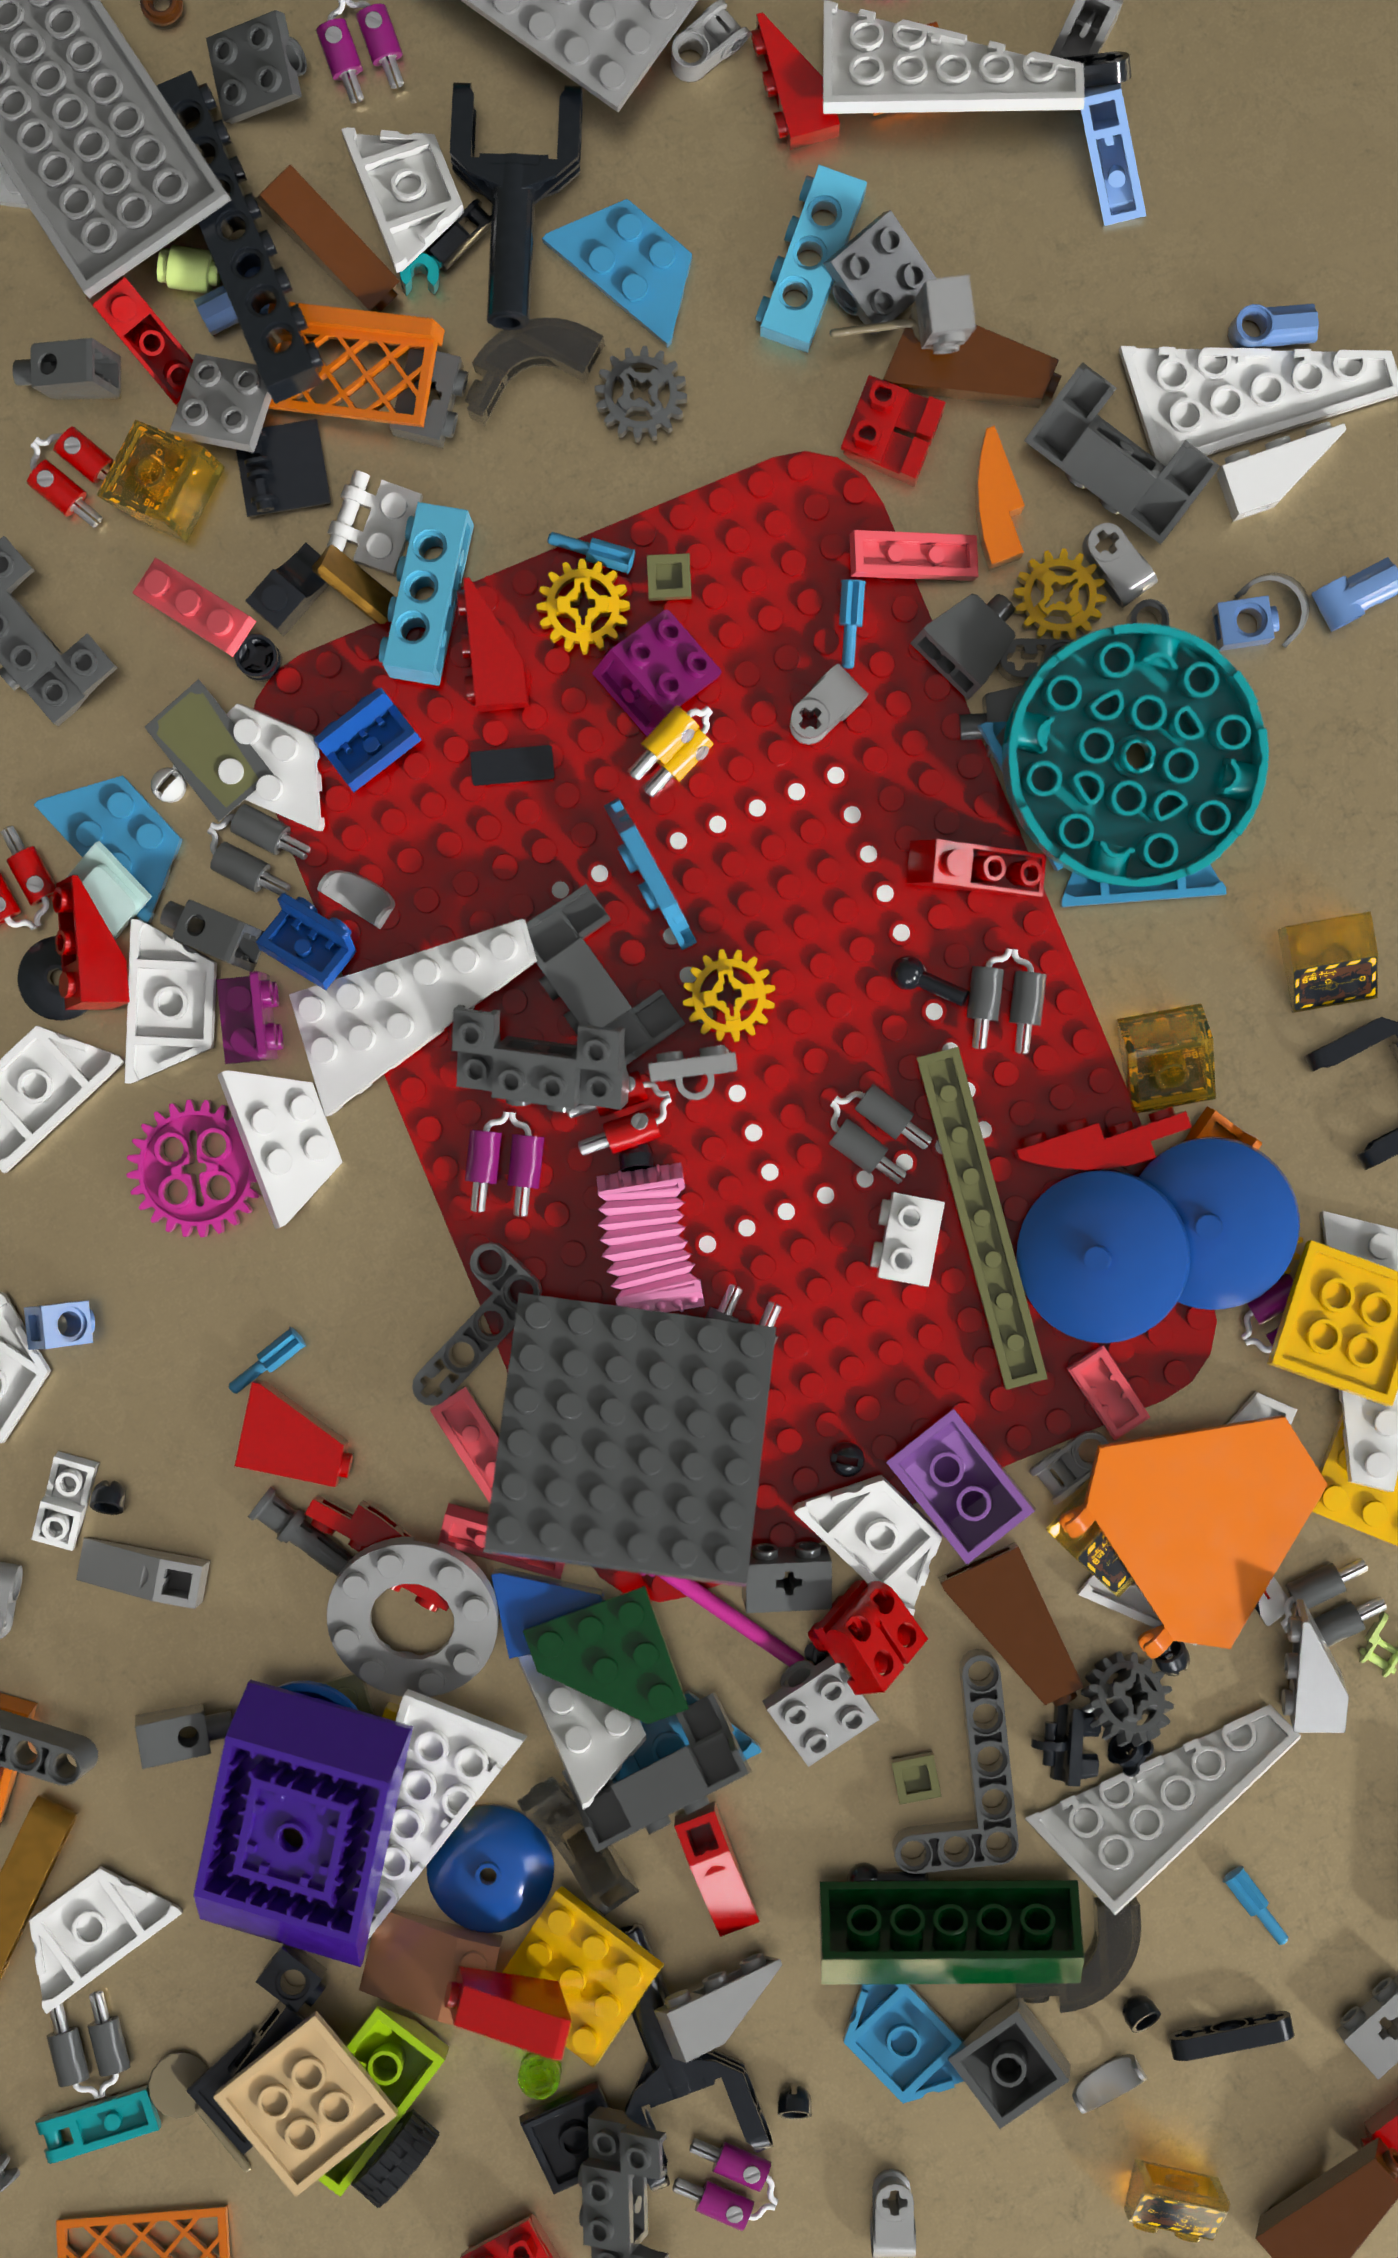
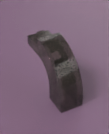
[465,318,605,425]
[517,1777,639,1916]
[1013,1896,1141,2013]

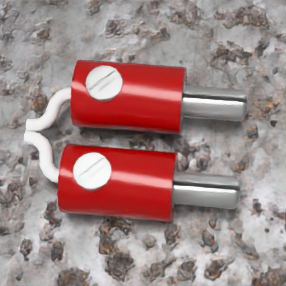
[27,426,116,528]
[0,826,56,930]
[567,1070,672,1155]

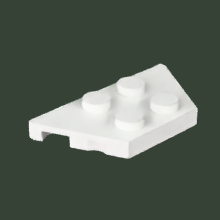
[341,127,464,273]
[172,704,325,831]
[125,919,217,1084]
[0,1026,125,1173]
[217,1070,343,1229]
[0,1292,51,1443]
[793,1475,942,1616]
[518,1655,646,1809]
[29,1866,183,2014]

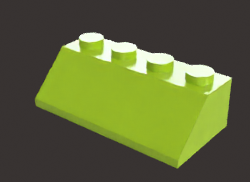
[318,2005,449,2197]

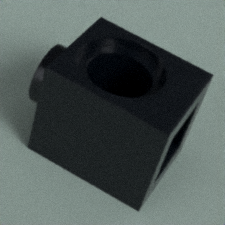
[256,1944,327,2013]

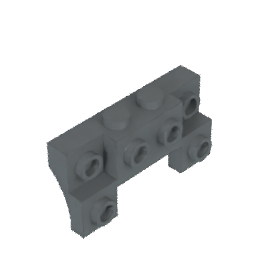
[1024,362,1220,544]
[0,536,118,726]
[526,884,685,1065]
[452,1005,629,1112]
[562,1692,752,1852]
[578,2106,669,2258]

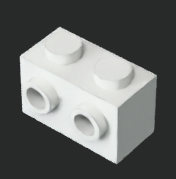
[870,1192,945,1287]

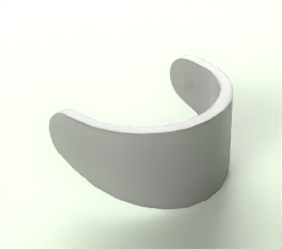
[1235,573,1310,648]
[317,870,395,929]
[1072,2054,1148,2114]

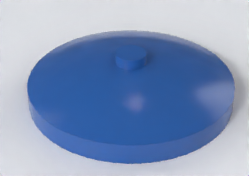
[1139,1137,1300,1310]
[1017,1170,1190,1343]

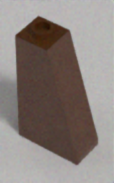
[255,164,400,312]
[883,314,1062,408]
[938,1542,1084,1706]
[1255,2137,1398,2258]

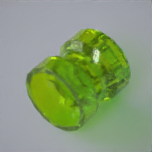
[518,2051,562,2100]

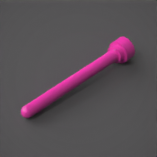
[639,1573,805,1667]

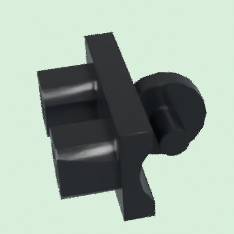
[1031,1702,1101,1786]

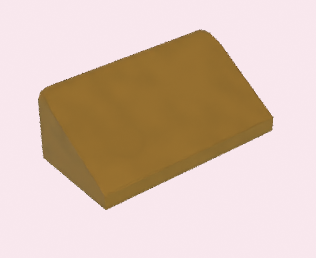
[312,545,394,624]

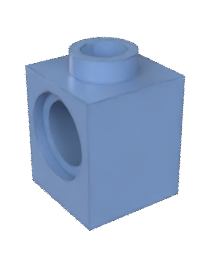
[1211,595,1279,651]
[24,1300,95,1350]

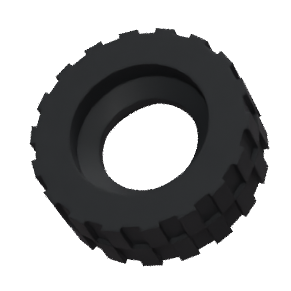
[351,2109,440,2208]

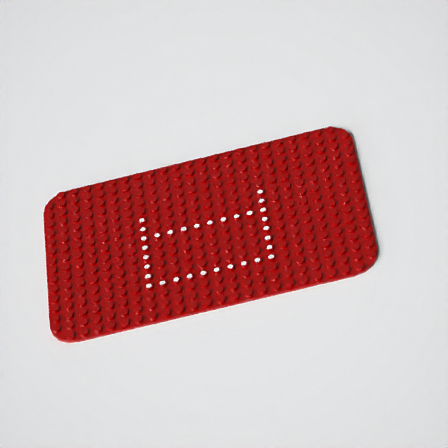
[254,451,1217,1602]

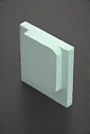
[66,841,152,939]

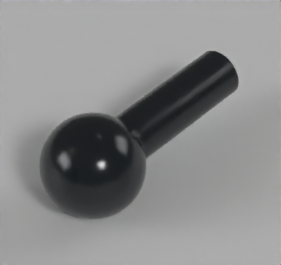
[891,956,969,1006]
[847,1863,928,1881]

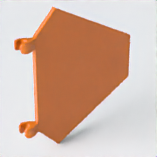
[1059,1415,1328,1659]

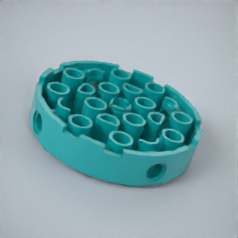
[1002,623,1269,887]

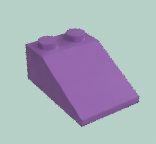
[886,1409,1036,1564]

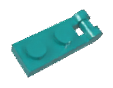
[35,2085,162,2164]

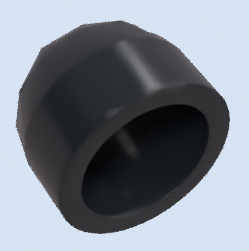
[619,1143,654,1172]
[830,1442,864,1477]
[89,1480,126,1515]
[1154,1641,1190,1677]
[1122,1995,1161,2033]
[778,2086,812,2119]

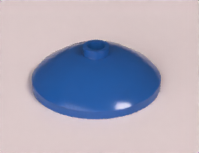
[427,1804,554,1933]

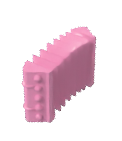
[597,1162,705,1312]

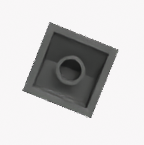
[948,1996,1071,2129]

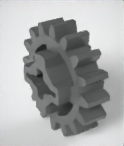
[595,346,687,442]
[1081,1652,1174,1747]

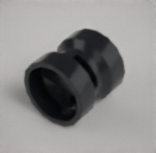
[234,634,282,682]

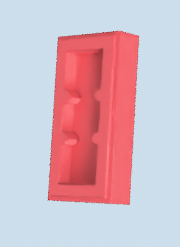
[1066,1345,1150,1441]

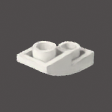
[32,1451,99,1551]

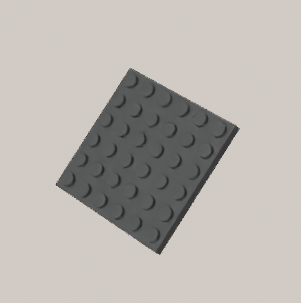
[484,1293,776,1587]

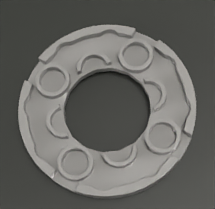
[327,1537,499,1697]

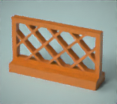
[268,302,445,427]
[56,2206,230,2258]

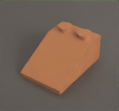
[359,1909,503,2025]

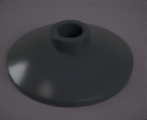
[17,936,88,1021]

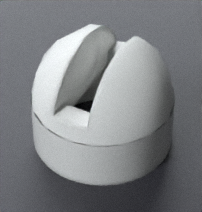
[151,768,187,803]

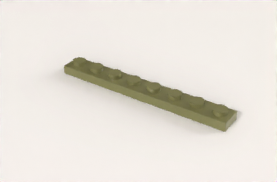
[916,1047,1048,1390]

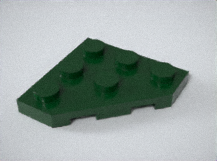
[523,1586,689,1724]

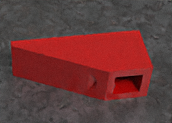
[750,12,840,150]
[85,275,193,405]
[457,577,529,712]
[907,839,1046,897]
[52,875,130,1010]
[674,1801,760,1937]

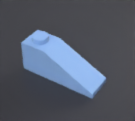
[1081,83,1146,226]

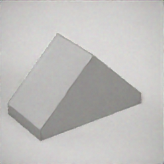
[1050,0,1123,58]

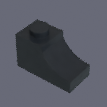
[245,542,329,636]

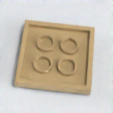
[213,2010,398,2197]

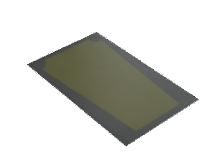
[145,679,273,822]

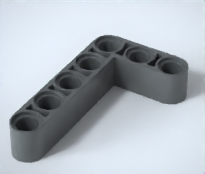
[893,1649,1019,1874]
[0,1709,98,1786]

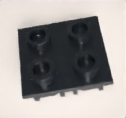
[236,419,331,517]

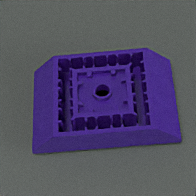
[193,1680,413,1967]

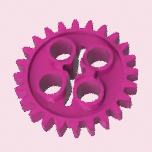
[126,1099,262,1237]

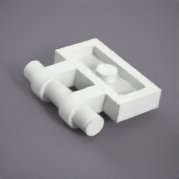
[326,470,423,577]

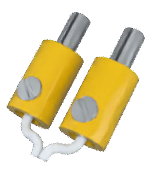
[628,705,714,797]

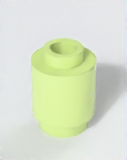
[157,245,221,294]

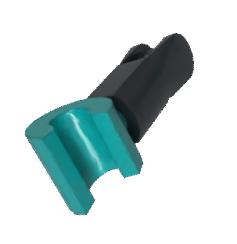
[399,198,491,296]

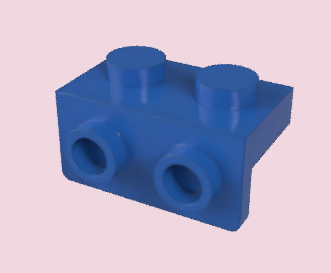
[314,688,421,792]
[256,893,357,990]

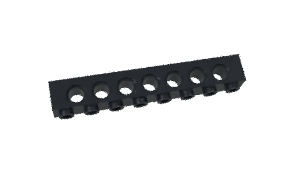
[156,70,324,404]

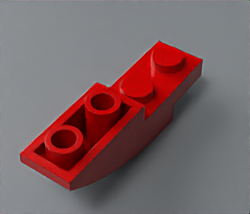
[1013,1106,1192,1170]
[305,1495,449,1612]

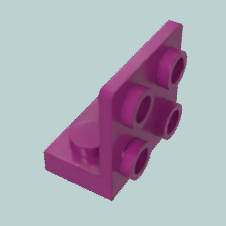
[592,609,721,736]
[216,971,284,1064]

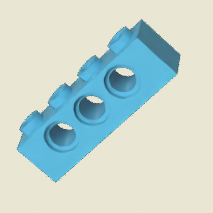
[755,165,867,353]
[379,502,474,686]

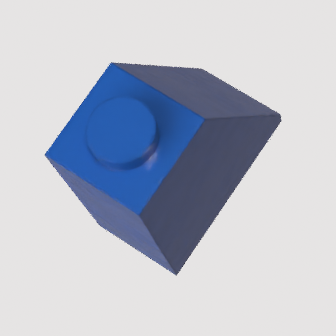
[491,1568,605,1659]

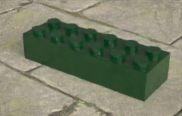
[819,1880,1084,1985]

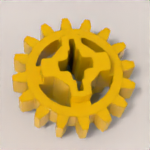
[1012,548,1107,640]
[537,559,630,655]
[683,949,775,1042]

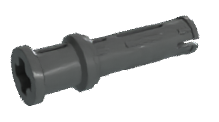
[248,1487,353,1577]

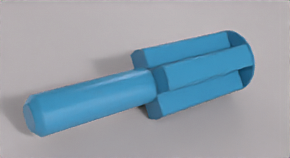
[547,532,635,574]
[839,579,866,669]
[229,1327,306,1394]
[1222,1865,1289,1945]

